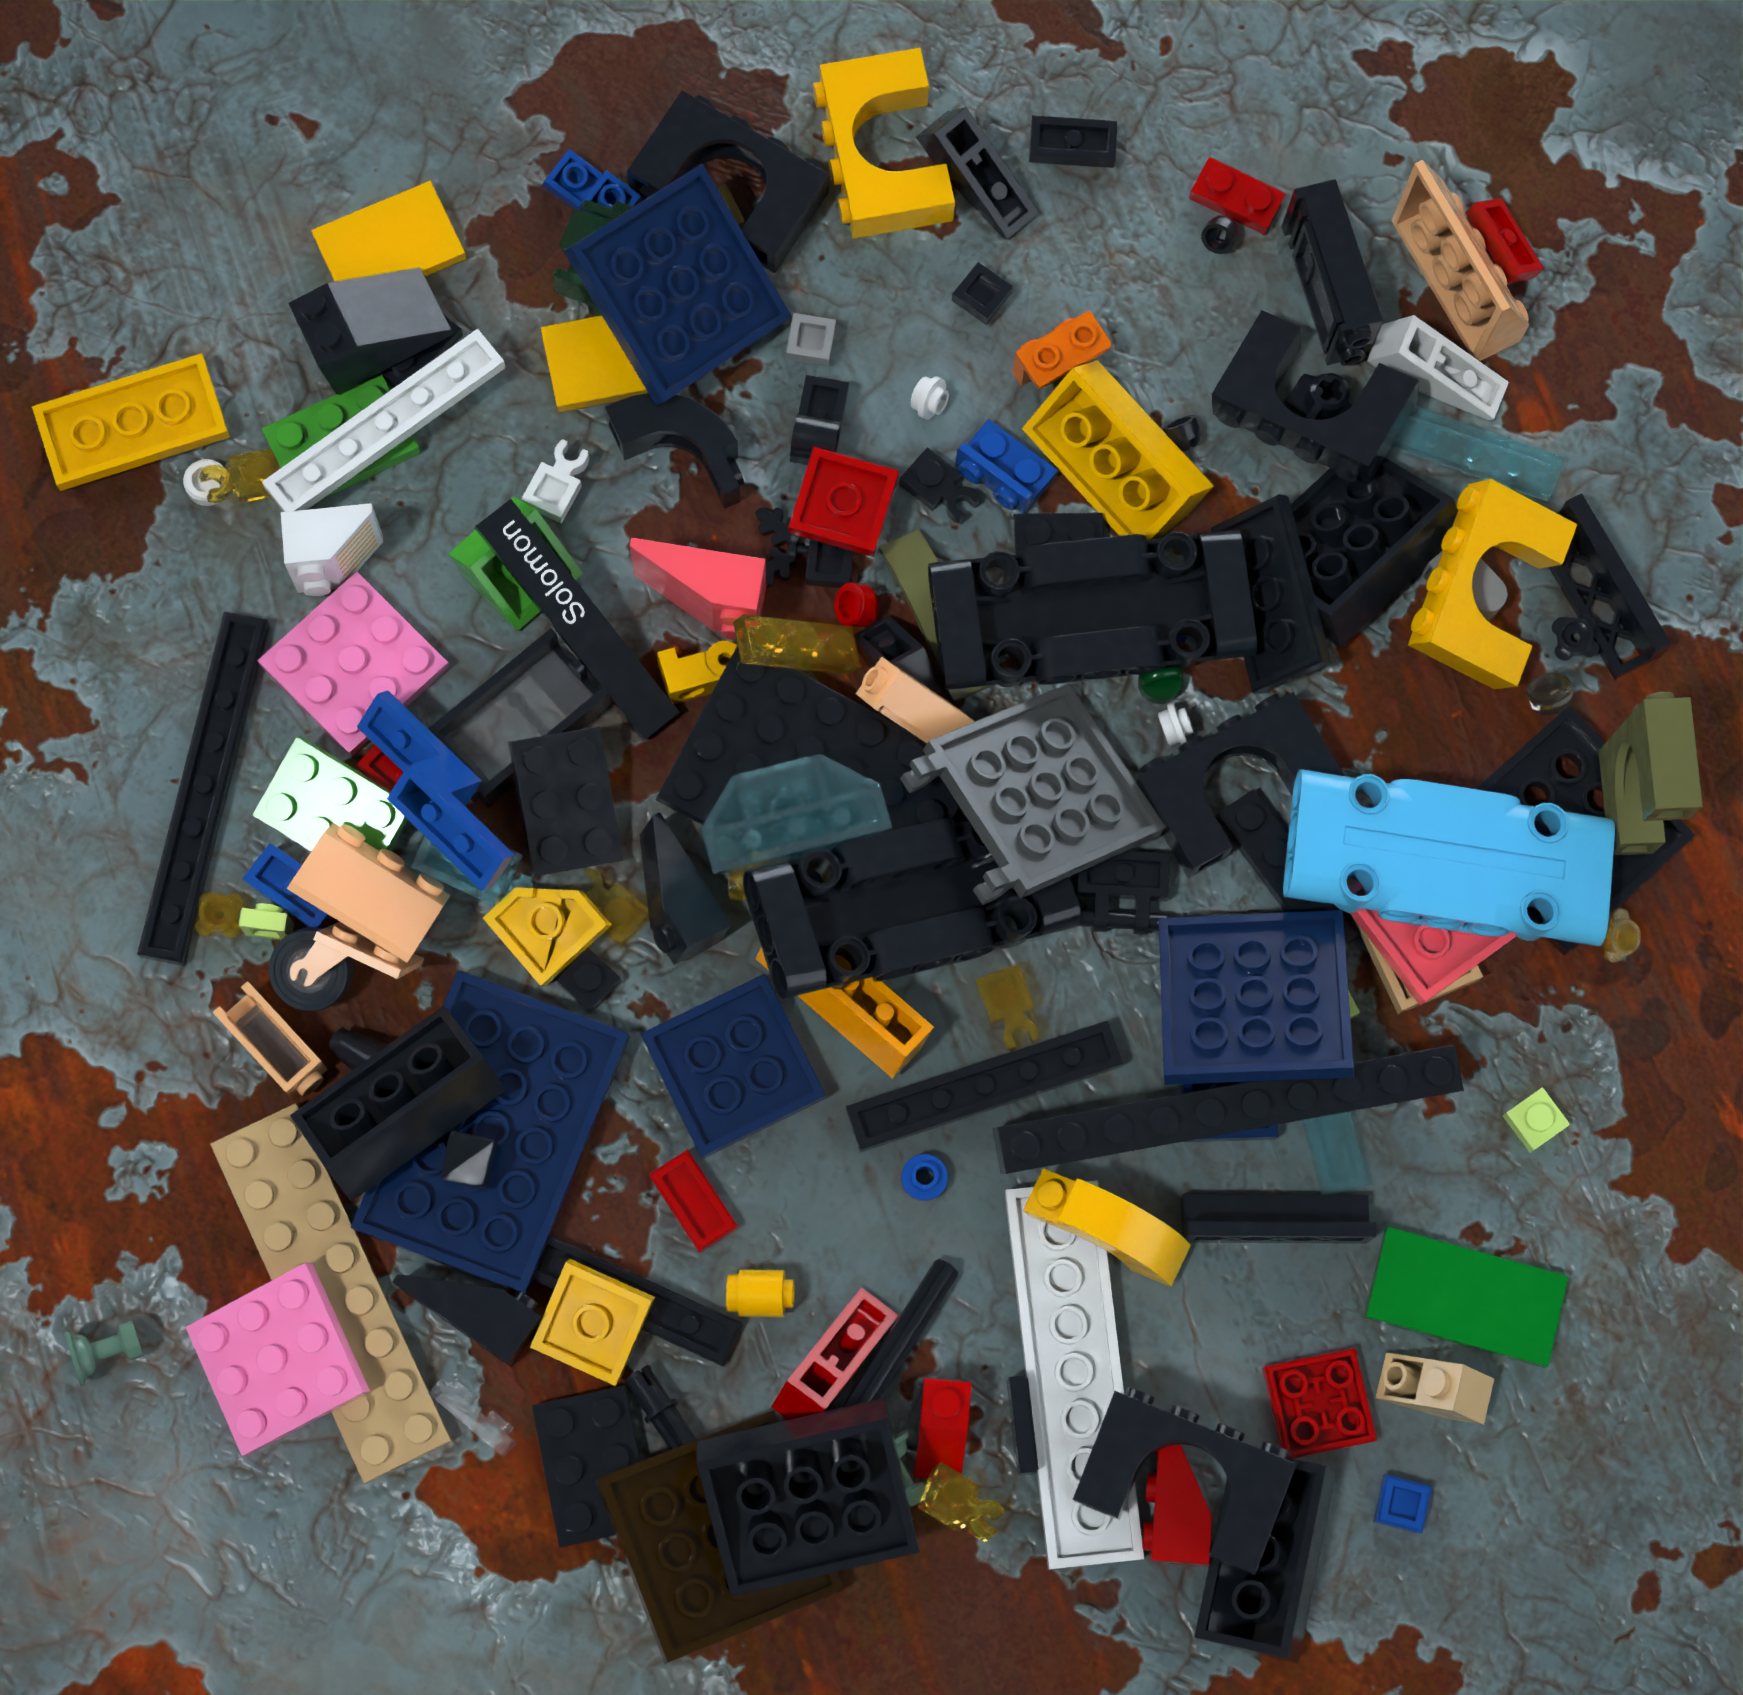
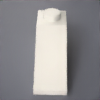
[1367,315,1509,420]

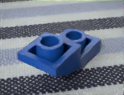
[542,149,641,225]

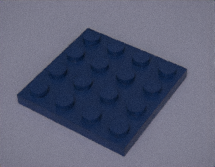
[563,164,792,405]
[1159,910,1354,1085]

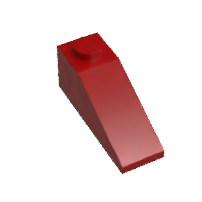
[771,1287,899,1420]

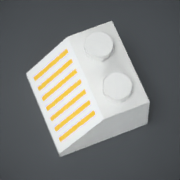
[281,503,383,596]

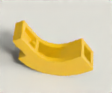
[1023,1168,1191,1287]

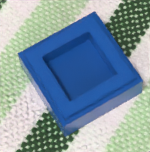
[1373,1475,1432,1534]

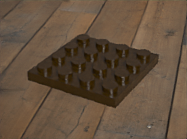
[595,1410,845,1664]

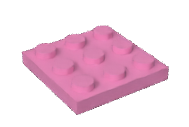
[257,571,450,758]
[185,1263,370,1456]

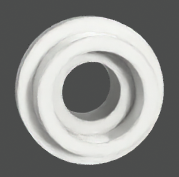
[911,376,949,420]
[1158,702,1194,746]

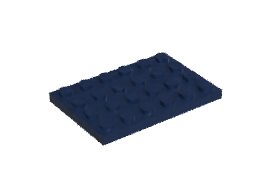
[350,970,630,1295]

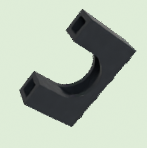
[627,90,829,273]
[1211,310,1419,485]
[1136,692,1345,879]
[1073,1387,1297,1576]

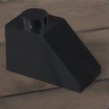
[851,615,942,693]

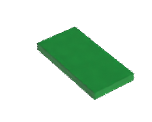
[1364,1226,1568,1368]

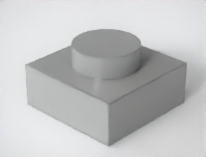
[786,313,836,367]

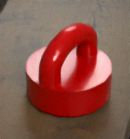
[834,582,879,627]

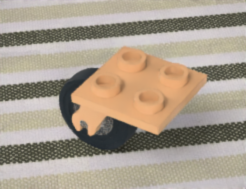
[269,922,424,1011]

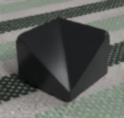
[441,1130,499,1191]

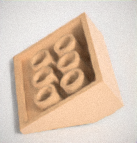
[1391,160,1529,361]

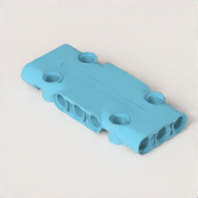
[1283,769,1615,946]

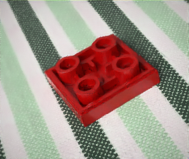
[1262,1348,1377,1459]

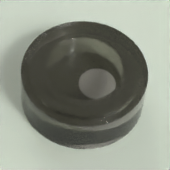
[1526,673,1574,715]

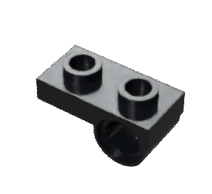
[790,375,849,465]

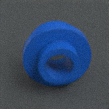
[901,1154,948,1201]

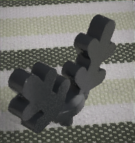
[756,508,809,588]

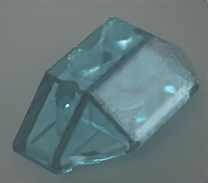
[701,754,892,874]

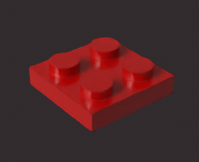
[788,447,899,557]

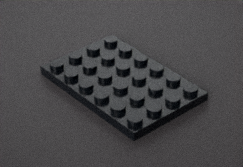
[656,641,959,883]

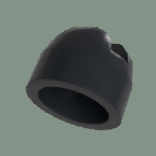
[1201,215,1239,254]
[1163,415,1201,452]

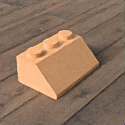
[287,822,451,963]

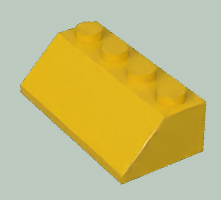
[1021,360,1214,540]

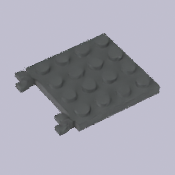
[900,684,1166,905]

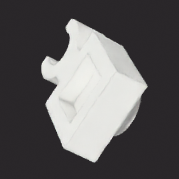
[521,439,589,524]

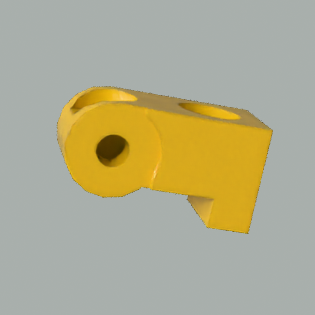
[657,640,737,704]

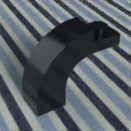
[605,393,744,509]

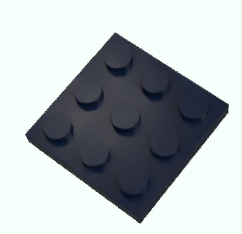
[641,974,826,1159]

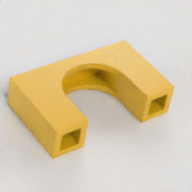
[813,48,955,239]
[1408,479,1577,689]

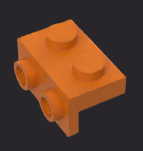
[1012,310,1111,389]

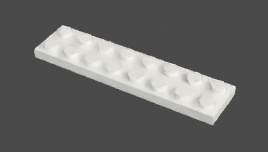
[1005,1180,1144,1570]

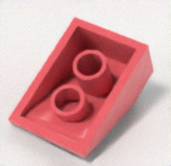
[630,537,766,641]

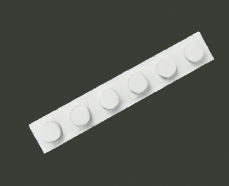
[262,329,506,512]

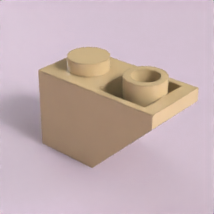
[1376,1353,1494,1425]

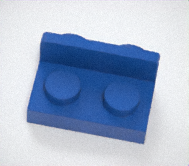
[955,419,1058,514]

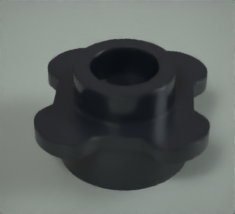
[1552,614,1599,661]

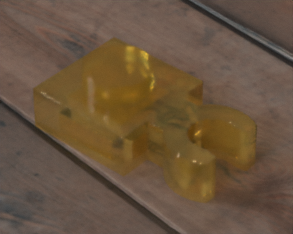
[199,448,279,503]
[569,867,649,948]
[974,964,1038,1052]
[918,1462,1005,1541]

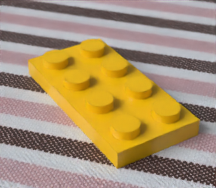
[32,353,230,491]

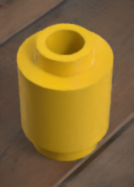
[726,1269,795,1317]

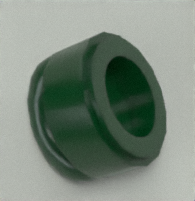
[1137,665,1183,704]

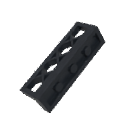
[1548,493,1672,680]
[1181,1194,1376,1244]

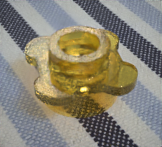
[195,892,244,939]
[1602,908,1641,963]

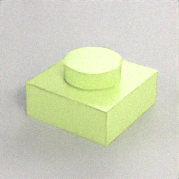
[238,903,294,940]
[1503,1087,1570,1153]

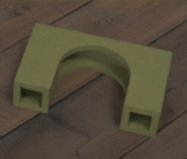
[1598,692,1703,855]

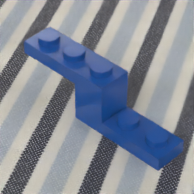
[357,690,515,892]

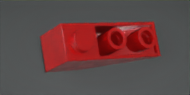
[1143,1445,1212,1567]

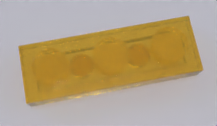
[733,614,861,674]

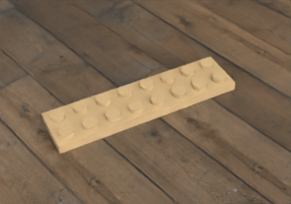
[210,1103,453,1484]

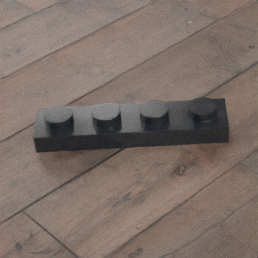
[1215,789,1361,946]

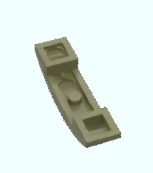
[879,529,993,703]

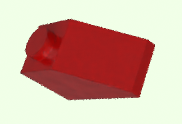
[913,1378,972,1482]

